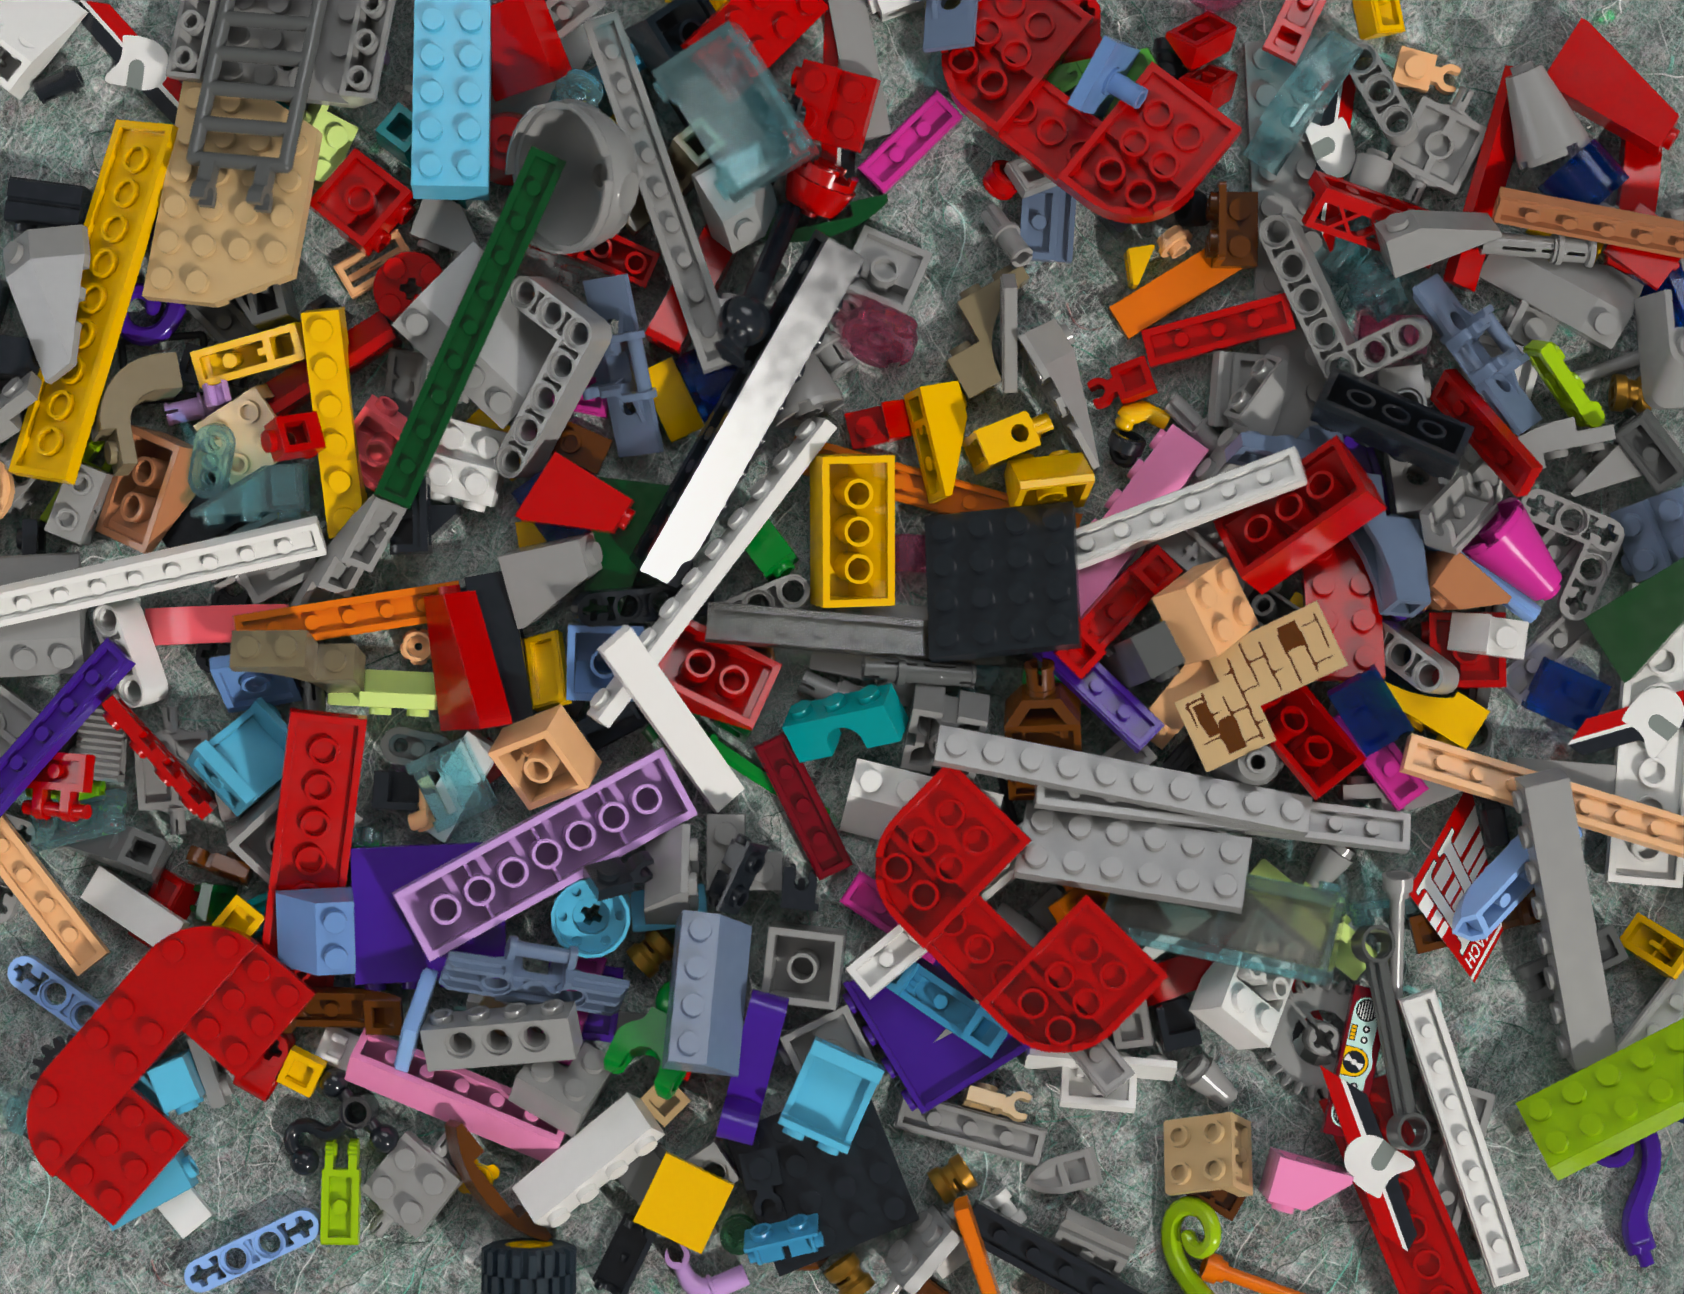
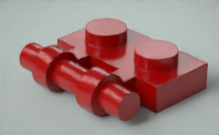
[21,752,96,822]

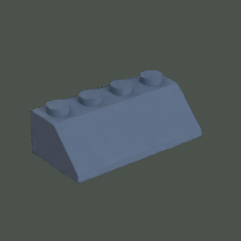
[662,910,752,1077]

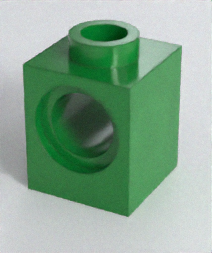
[745,519,799,582]

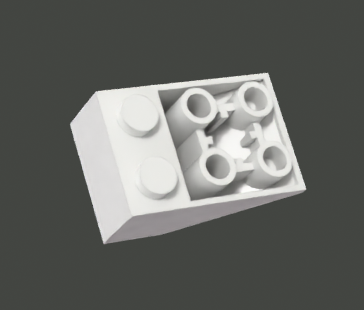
[0,0,88,100]
[1189,911,1305,1050]

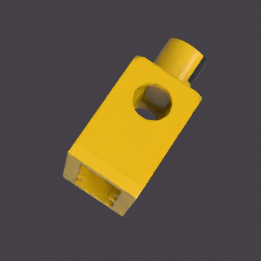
[962,411,1054,475]

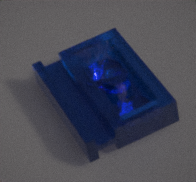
[1521,656,1612,731]
[1327,664,1414,757]

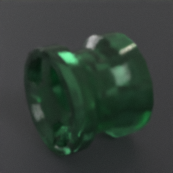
[720,1213,757,1255]

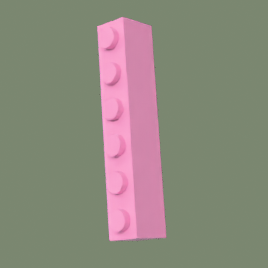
[1078,424,1209,617]
[344,1028,566,1162]

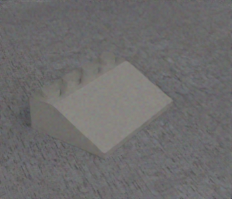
[392,241,557,429]
[0,552,93,678]

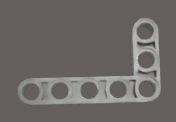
[1258,214,1432,379]
[495,276,612,478]

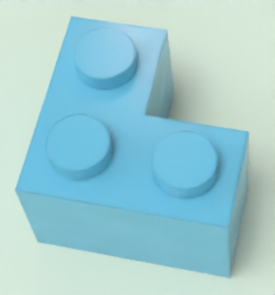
[134,1048,205,1116]

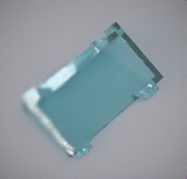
[652,21,819,203]

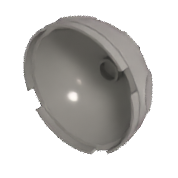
[505,99,643,254]

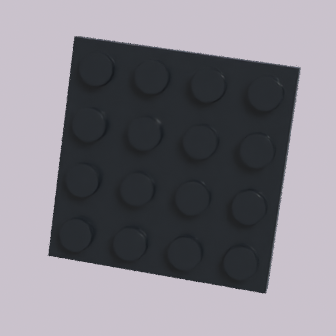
[924,501,1082,663]
[726,1098,920,1277]

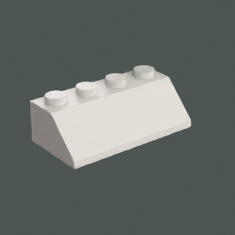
[839,758,1004,840]

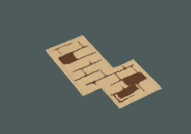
[1174,601,1348,772]

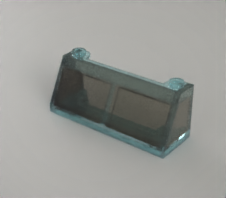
[1104,873,1350,986]

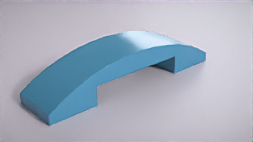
[886,962,1008,1059]

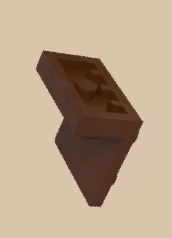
[1205,181,1258,269]

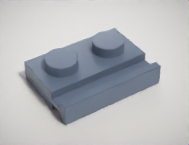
[1020,186,1076,264]

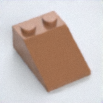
[95,425,211,554]

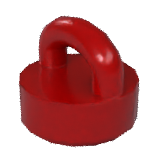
[982,160,1017,201]

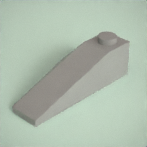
[1479,254,1644,350]
[1018,318,1100,471]

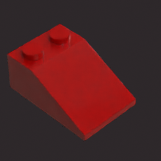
[657,620,783,731]

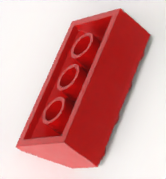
[1213,435,1387,595]
[1261,685,1367,800]

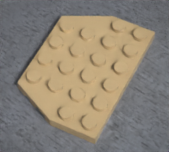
[142,81,323,308]

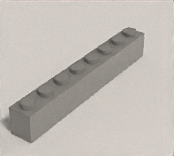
[1512,767,1618,1070]

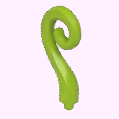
[1161,1196,1221,1294]

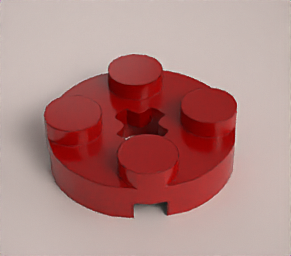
[373,251,443,322]

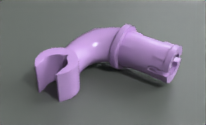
[164,379,232,427]
[664,1244,750,1294]

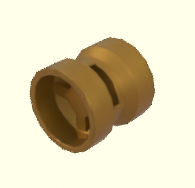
[1608,374,1652,413]
[626,930,674,979]
[927,1153,978,1205]
[823,1251,875,1294]

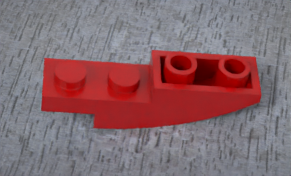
[559,234,660,289]

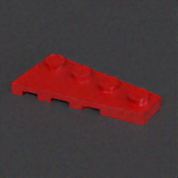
[101,693,217,820]

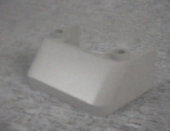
[1634,290,1684,410]

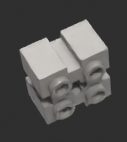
[900,683,990,781]

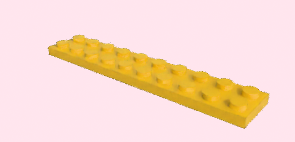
[8,119,179,485]

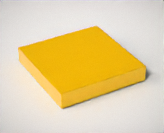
[633,1151,734,1254]

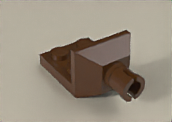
[1004,658,1082,801]

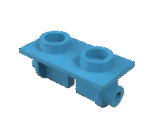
[744,1213,824,1265]

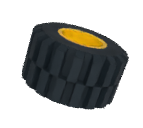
[481,1238,577,1294]

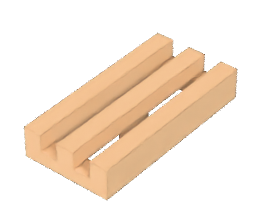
[333,229,410,300]

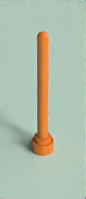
[1198,1253,1305,1294]

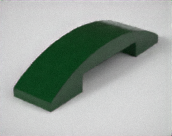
[761,194,888,243]

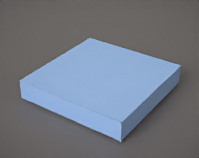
[394,968,438,1073]

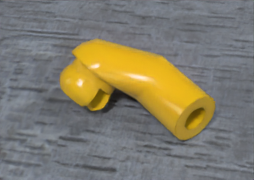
[1115,400,1171,432]

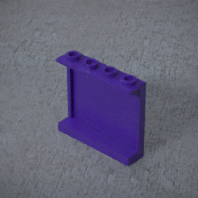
[350,842,506,991]
[842,957,1031,1114]

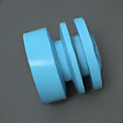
[551,878,632,958]

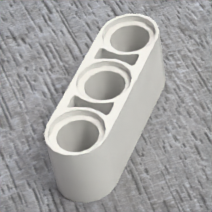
[93,599,168,708]

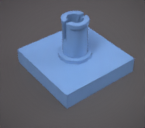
[1067,35,1148,117]
[209,655,302,713]

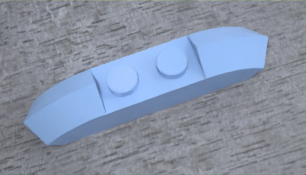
[1452,827,1583,942]

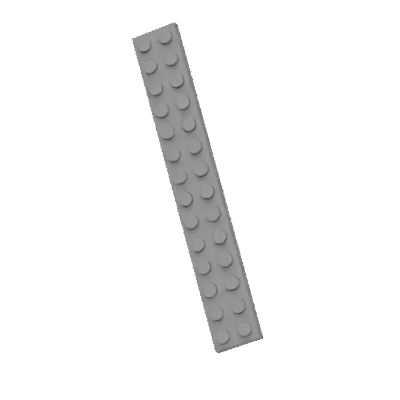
[1243,39,1333,438]

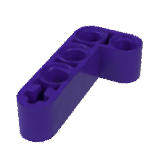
[716,989,790,1146]

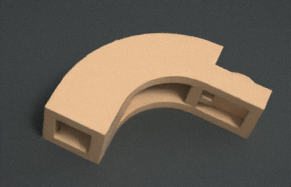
[1148,659,1219,750]

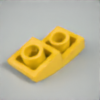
[648,357,704,443]

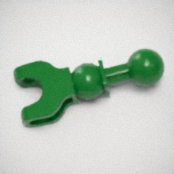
[604,913,717,1100]

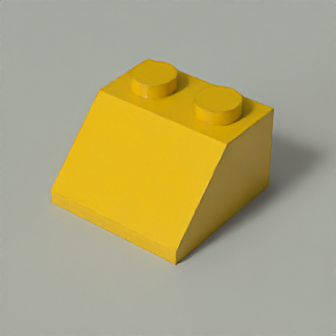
[1003,450,1095,508]

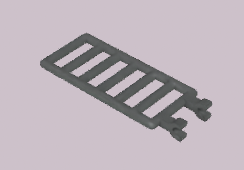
[186,0,328,214]

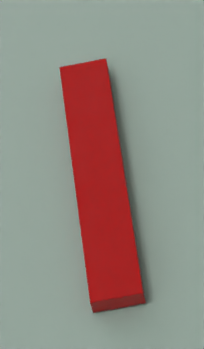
[1443,65,1515,292]

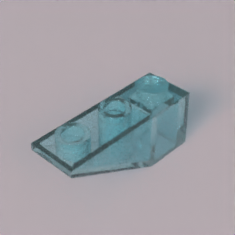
[190,463,311,525]

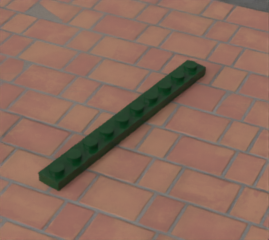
[374,146,567,509]

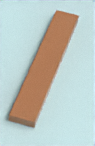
[1491,187,1684,259]

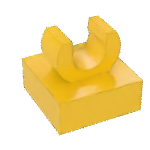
[276,1045,328,1098]

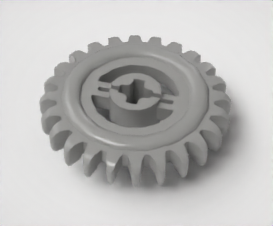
[1262,976,1381,1099]

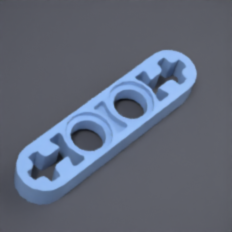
[7,955,103,1032]
[184,1207,321,1293]

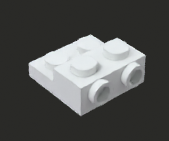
[426,418,507,512]

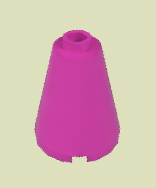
[1461,497,1562,601]

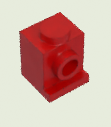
[261,411,326,462]

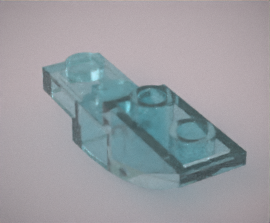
[1243,29,1363,176]

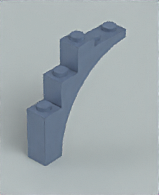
[1225,425,1432,618]

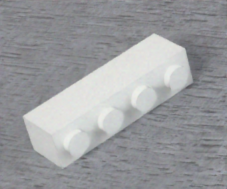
[511,1092,665,1229]

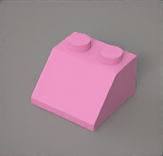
[1259,1147,1354,1214]

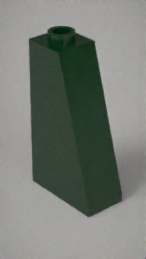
[583,477,670,618]
[1584,557,1684,683]

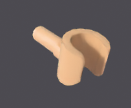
[408,778,436,832]

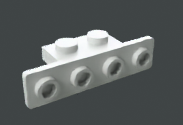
[1024,1048,1177,1113]

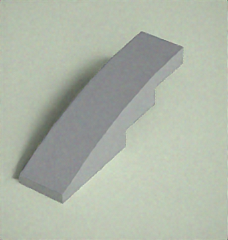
[290,494,407,606]

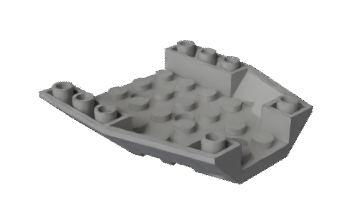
[166,0,396,108]

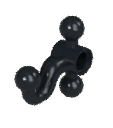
[283,1068,399,1176]

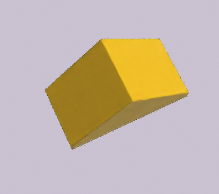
[1620,912,1684,980]

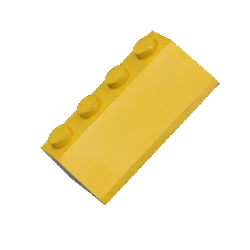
[810,453,895,608]

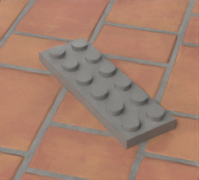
[1014,803,1252,914]

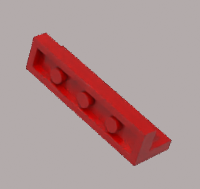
[1301,170,1431,269]
[265,310,402,417]

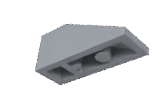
[1374,210,1502,278]

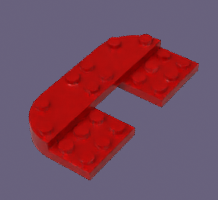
[941,0,1242,224]
[875,767,1169,1053]
[27,925,317,1226]

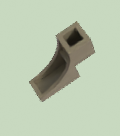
[946,264,1029,402]
[229,630,366,693]

